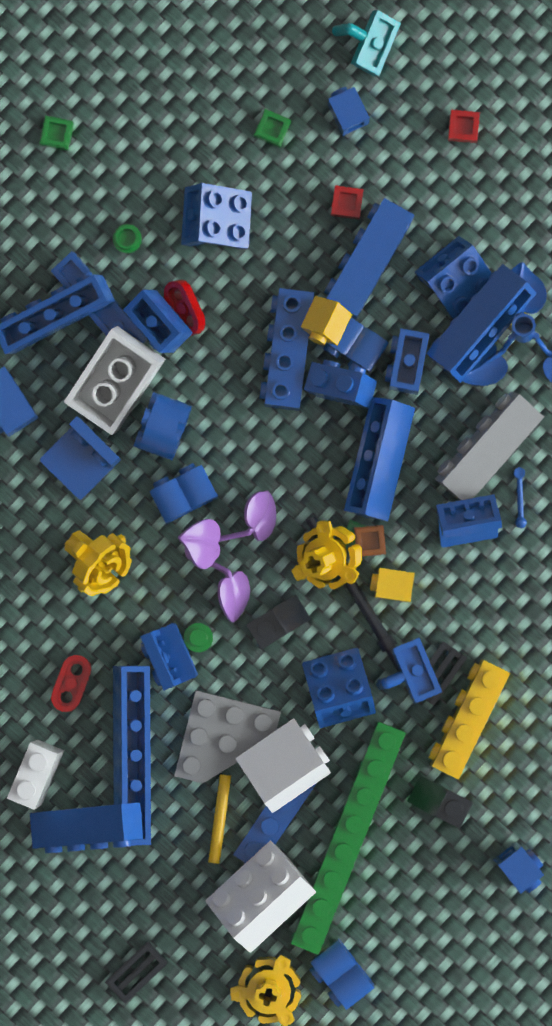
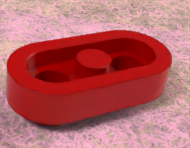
[164,279,205,336]
[51,655,92,712]

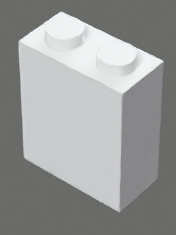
[235,718,331,813]
[7,739,65,810]

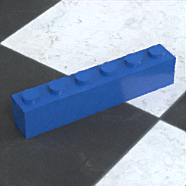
[113,666,151,846]

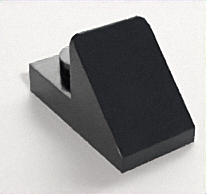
[247,594,311,650]
[407,775,473,829]

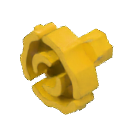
[291,520,362,589]
[64,530,132,596]
[230,955,301,1026]

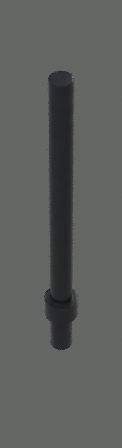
[306,516,399,671]

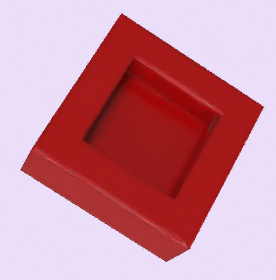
[448,110,480,143]
[331,185,364,220]

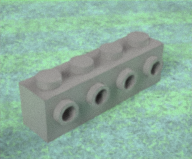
[435,391,544,501]

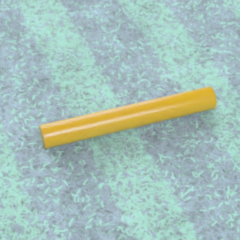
[208,774,231,864]

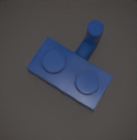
[376,637,442,704]

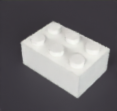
[64,326,166,435]
[205,840,316,953]

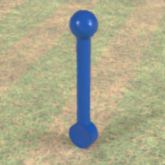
[513,467,527,528]

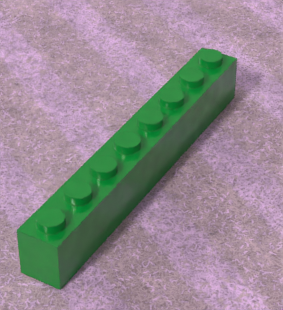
[291,721,406,955]

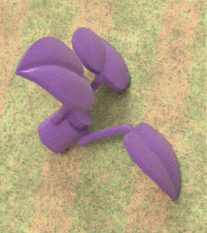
[178,490,276,623]

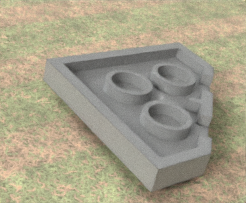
[174,690,281,783]

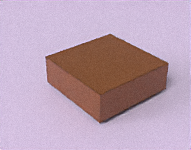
[354,525,386,557]

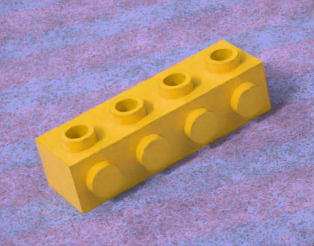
[428,660,510,780]

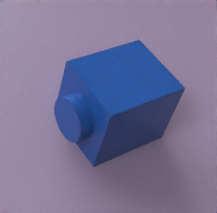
[328,87,370,136]

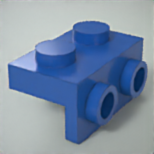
[140,623,198,691]

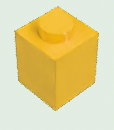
[301,296,352,346]
[370,568,415,602]

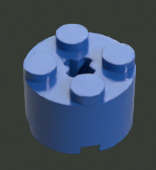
[134,392,192,460]

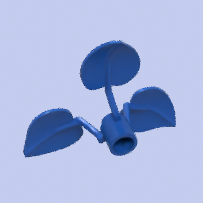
[462,262,552,386]

